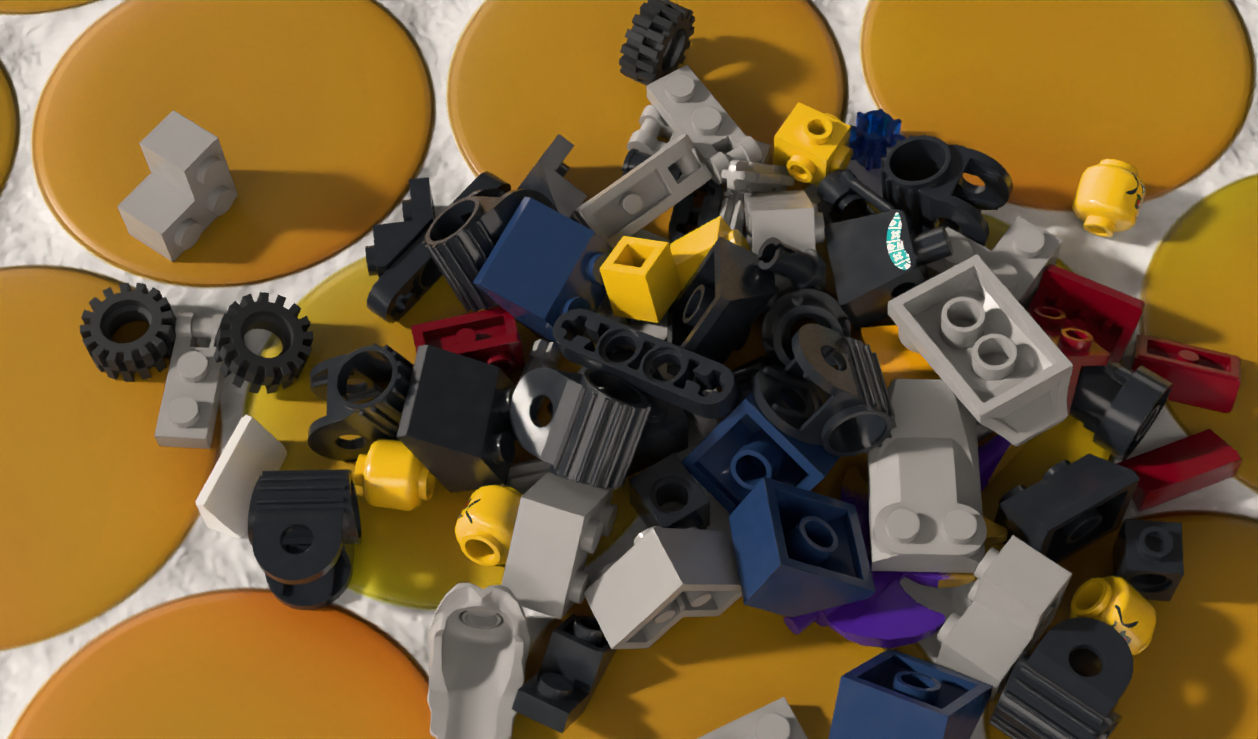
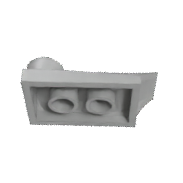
[888,254,1073,446]
[867,379,987,573]

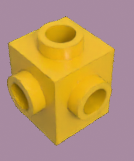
[773,102,853,187]

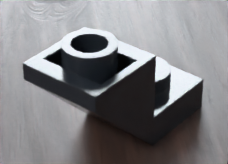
[517,134,587,223]
[365,177,436,278]
[512,614,617,733]

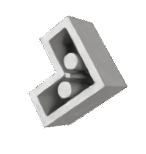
[117,110,238,262]
[744,190,826,293]
[926,216,1063,311]
[501,471,618,619]
[583,526,742,649]
[936,535,1072,702]

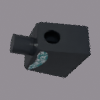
[824,209,954,331]

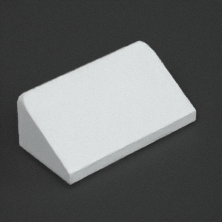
[195,414,287,538]

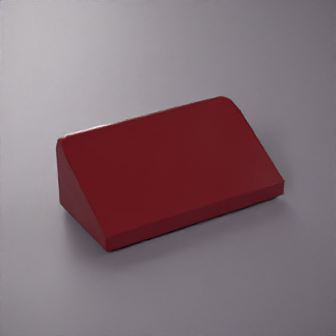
[1130,334,1241,413]
[1116,429,1243,512]

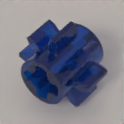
[849,109,906,171]

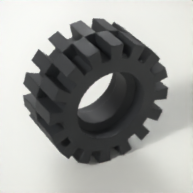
[619,0,695,86]
[80,283,176,382]
[213,292,314,394]

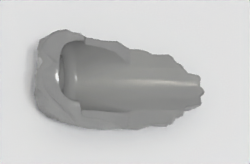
[427,582,530,739]

